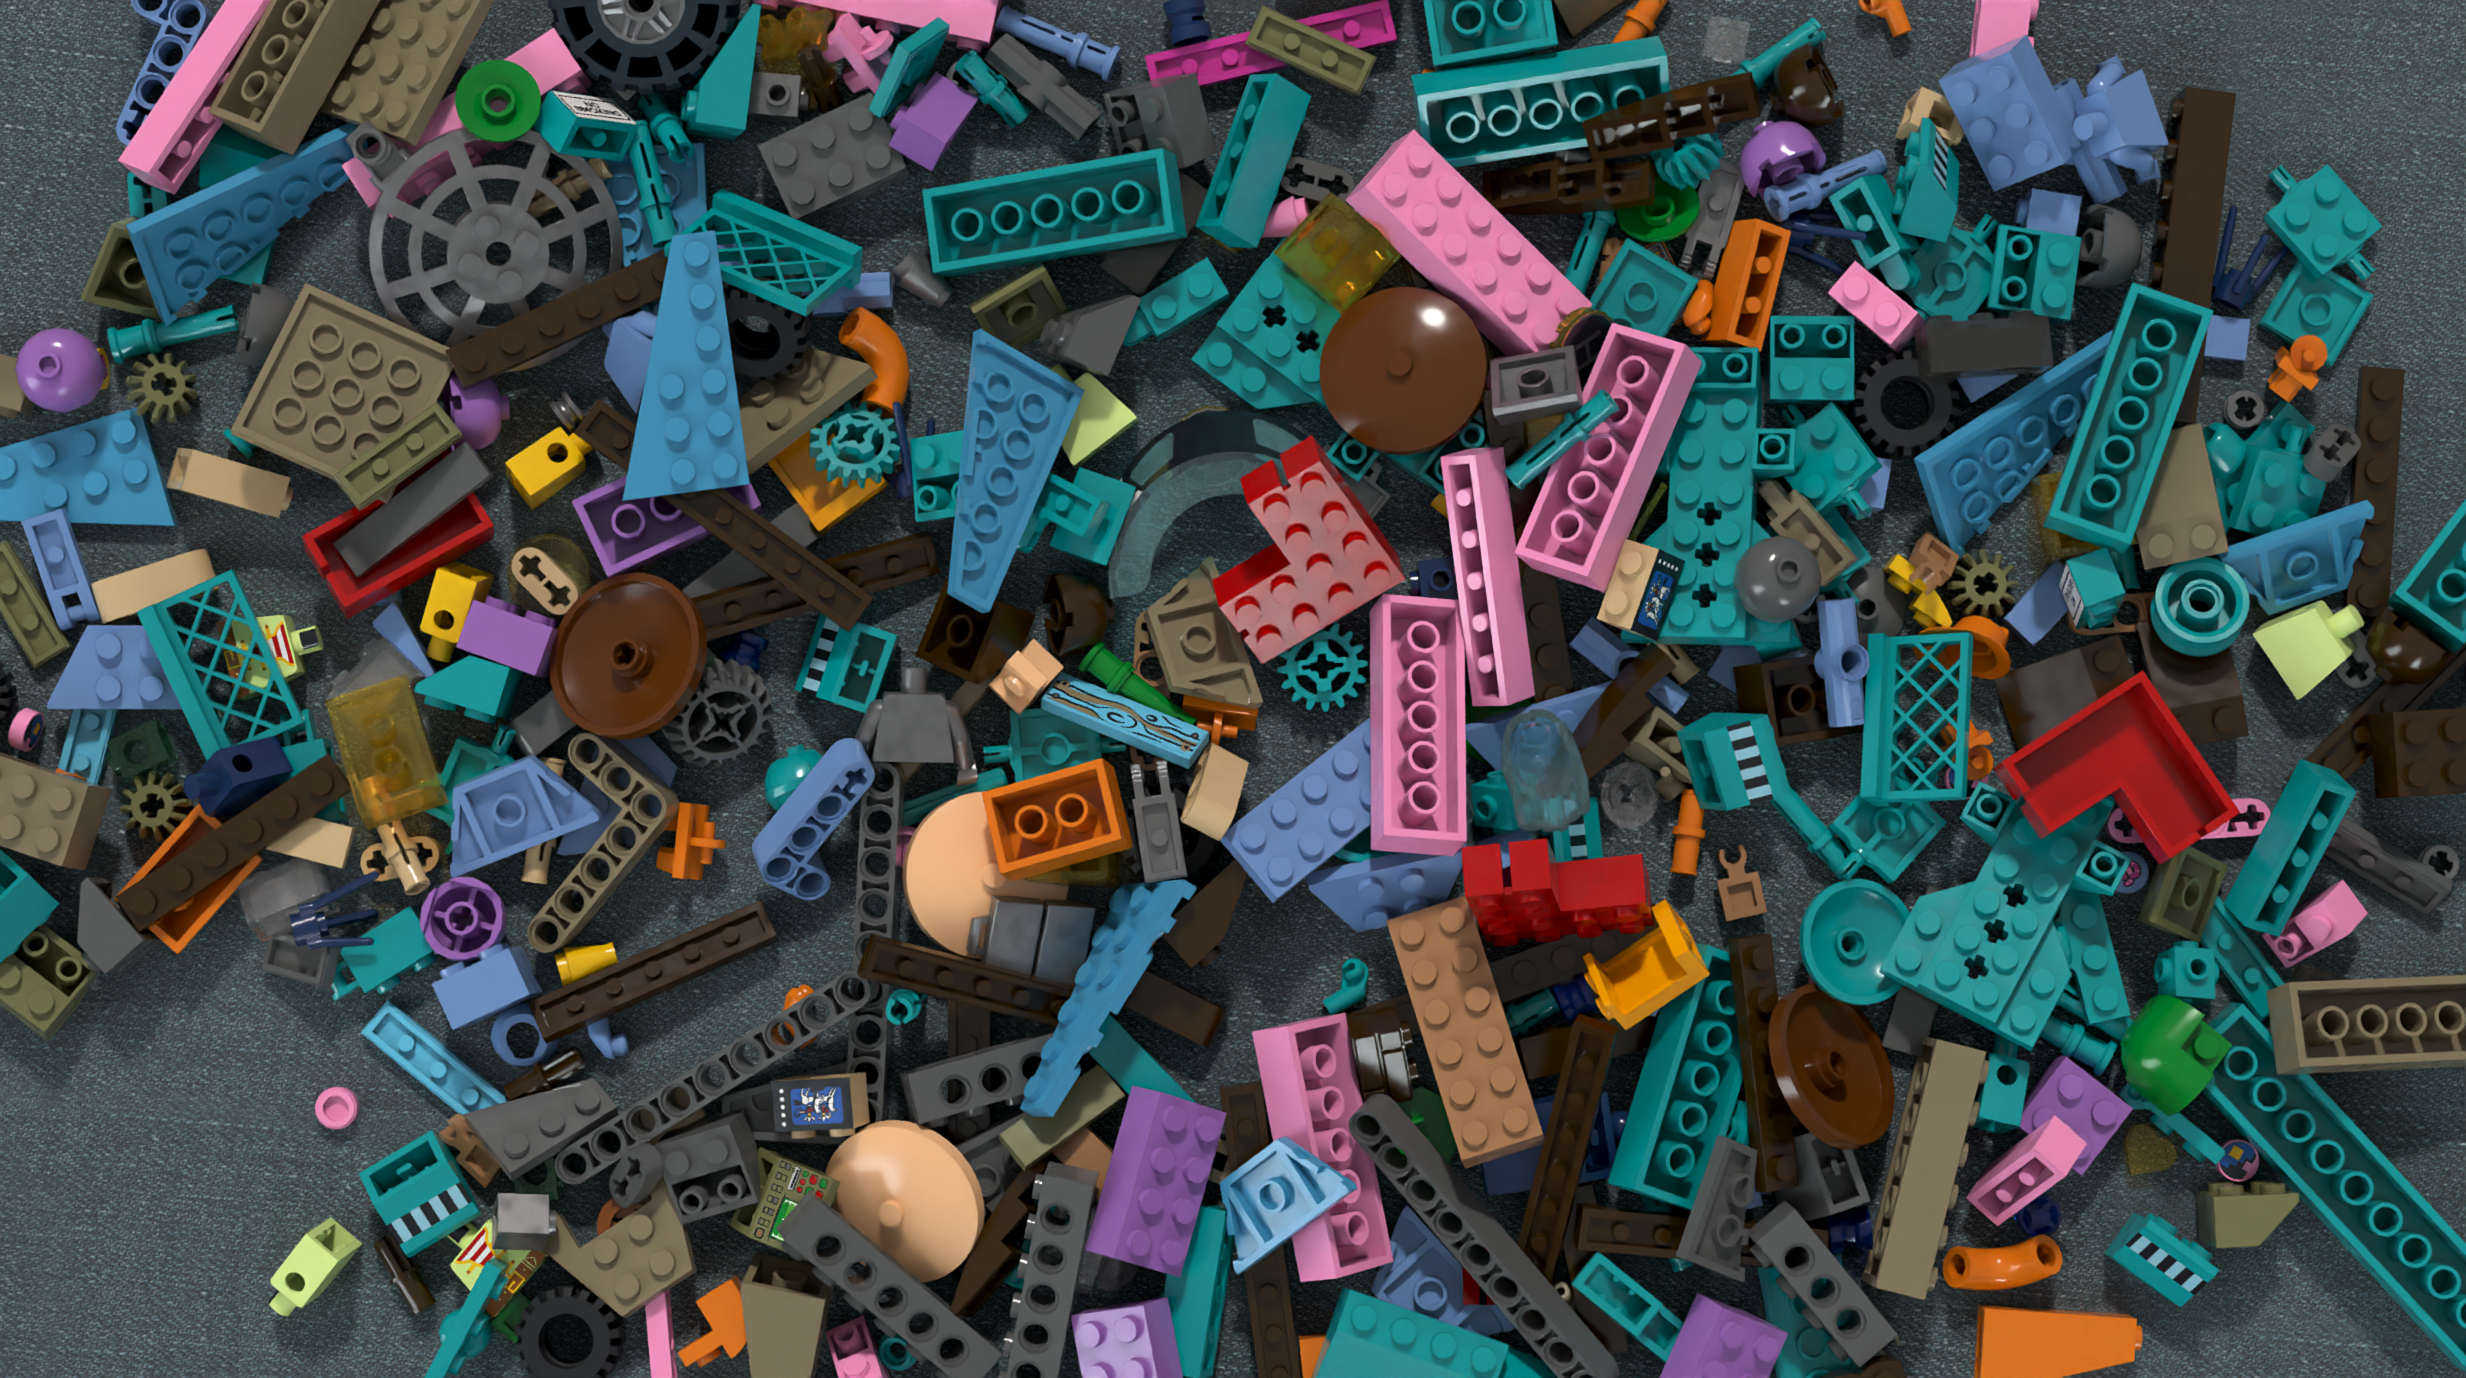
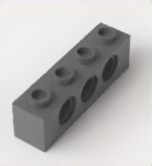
[899,1028,1080,1128]
[1749,1200,1898,1368]

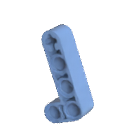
[116,0,214,146]
[752,738,875,901]

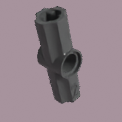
[984,33,1102,142]

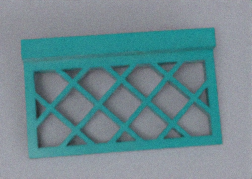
[664,188,863,317]
[137,569,306,761]
[1860,632,1973,807]

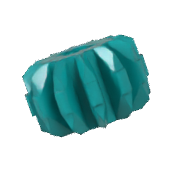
[1651,132,1725,191]

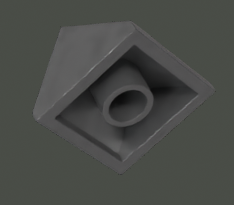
[1490,345,1584,425]

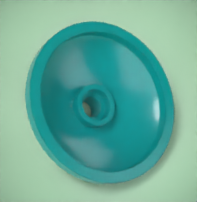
[1799,879,1910,1005]

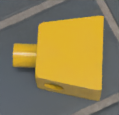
[505,427,594,510]
[420,561,495,662]

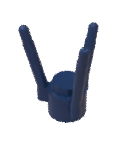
[2212,205,2290,311]
[1782,209,1867,276]
[877,401,935,499]
[289,871,379,951]

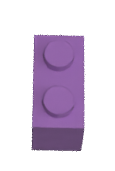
[889,72,979,172]

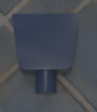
[183,736,294,817]

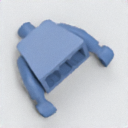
[2073,55,2169,185]
[602,311,657,414]

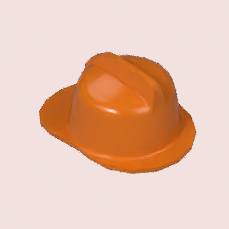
[1912,615,2011,679]

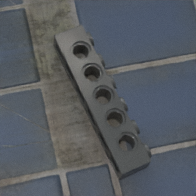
[998,1161,1099,1378]
[776,1190,1003,1378]

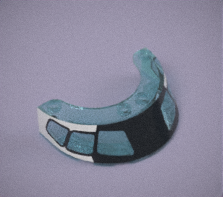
[1108,410,1343,599]

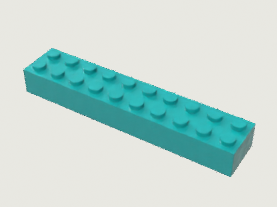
[2201,1002,2466,1371]

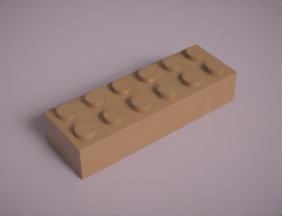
[1386,896,1544,1168]

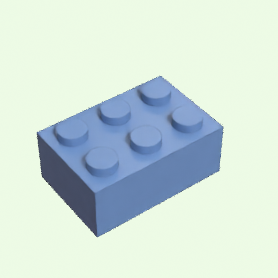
[1938,34,2082,192]

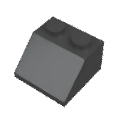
[1039,293,1141,376]
[77,877,162,974]

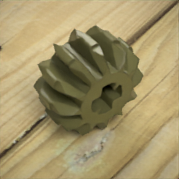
[125,353,198,424]
[1946,549,2019,619]
[120,770,194,842]

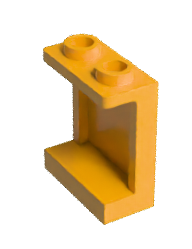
[767,416,889,534]
[1583,899,1710,1030]

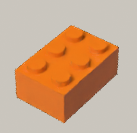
[982,758,1133,882]

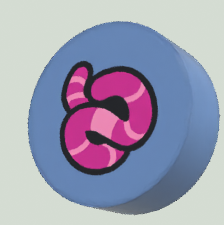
[2116,851,2149,893]

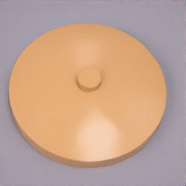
[902,791,1069,959]
[825,1120,985,1282]

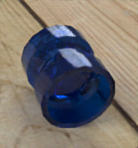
[1824,1209,1873,1254]

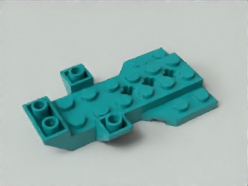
[1191,236,1488,496]
[1621,347,1797,646]
[1879,781,2132,1051]

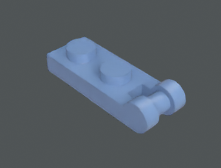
[21,507,101,631]

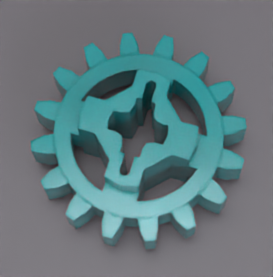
[809,401,900,488]
[1277,623,1368,713]

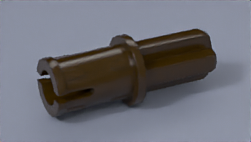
[797,42,844,114]
[503,1047,586,1101]
[374,1233,437,1316]

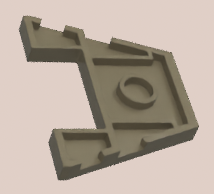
[543,1174,697,1318]

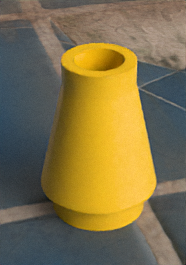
[554,942,618,987]

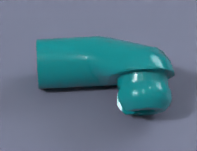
[1322,958,1369,1015]

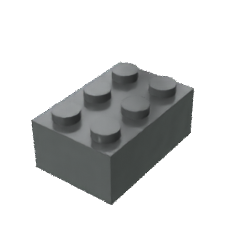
[757,92,910,224]

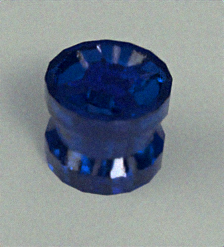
[720,631,770,672]
[1551,972,1600,1025]
[2014,1194,2061,1236]

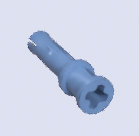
[995,5,1122,82]
[1764,149,1888,222]

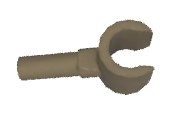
[1654,767,1688,802]

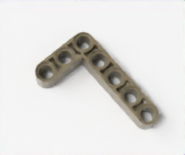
[527,732,679,953]

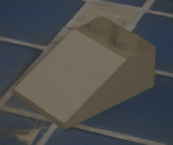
[2136,422,2229,570]

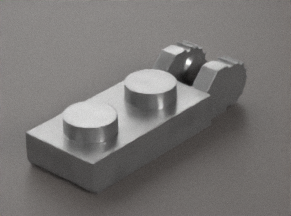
[1677,160,1745,281]
[1130,760,1188,883]

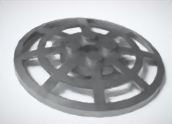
[368,127,623,372]

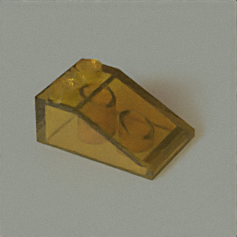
[325,674,449,830]

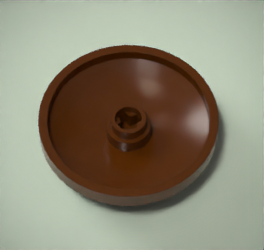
[1320,287,1489,455]
[549,573,707,740]
[1768,984,1895,1150]

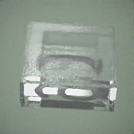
[1701,15,1751,65]

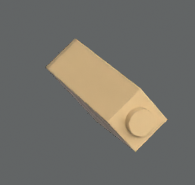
[166,447,293,518]

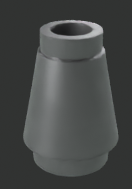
[891,249,955,308]

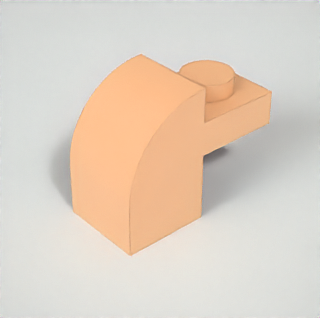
[988,639,1064,715]

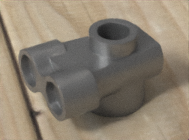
[345,119,413,193]

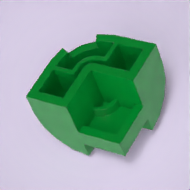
[2119,995,2232,1116]

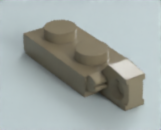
[1758,479,1858,587]

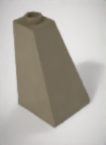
[740,1252,835,1378]

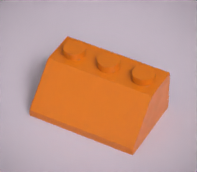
[114,803,263,954]

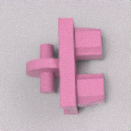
[820,12,894,94]

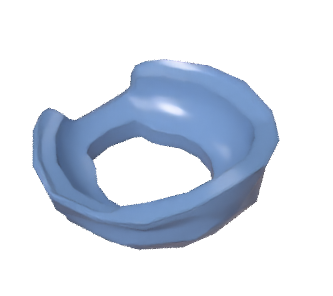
[490,1003,560,1066]

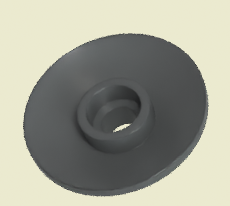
[1825,567,1906,650]

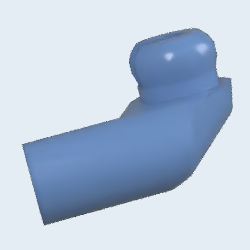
[588,1017,629,1059]

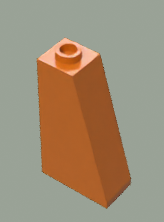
[1973,1304,2142,1378]

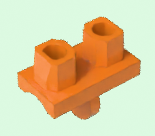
[2267,335,2328,402]
[1182,695,1258,746]
[1939,713,1994,780]
[656,802,726,880]

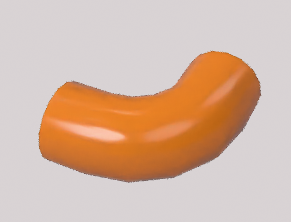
[839,307,910,419]
[1943,1234,2062,1291]

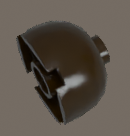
[1769,41,1846,128]
[1043,572,1114,656]
[2366,606,2454,685]

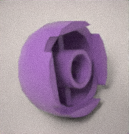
[1740,121,1826,200]
[15,328,105,413]
[443,372,510,452]
[420,877,508,962]

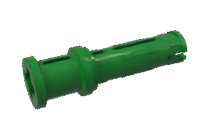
[1078,640,1197,725]

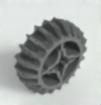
[662,657,774,768]

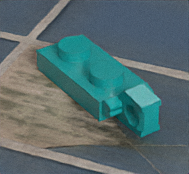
[2118,1081,2225,1165]

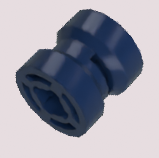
[1163,0,1212,47]

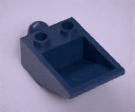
[1480,1091,1629,1196]

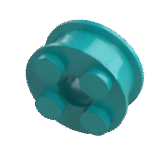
[2150,557,2250,657]

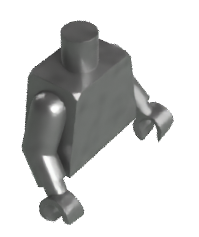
[855,667,978,787]

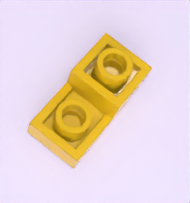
[1883,554,1952,629]

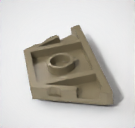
[740,347,878,475]
[1144,556,1264,709]

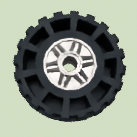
[548,0,741,94]

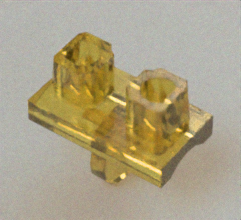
[757,6,834,65]

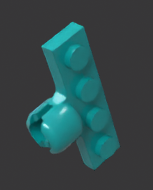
[2203,400,2316,535]
[1017,472,1111,553]
[2053,889,2131,1026]
[424,1257,509,1378]

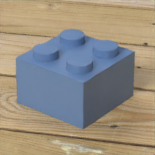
[432,943,543,1030]

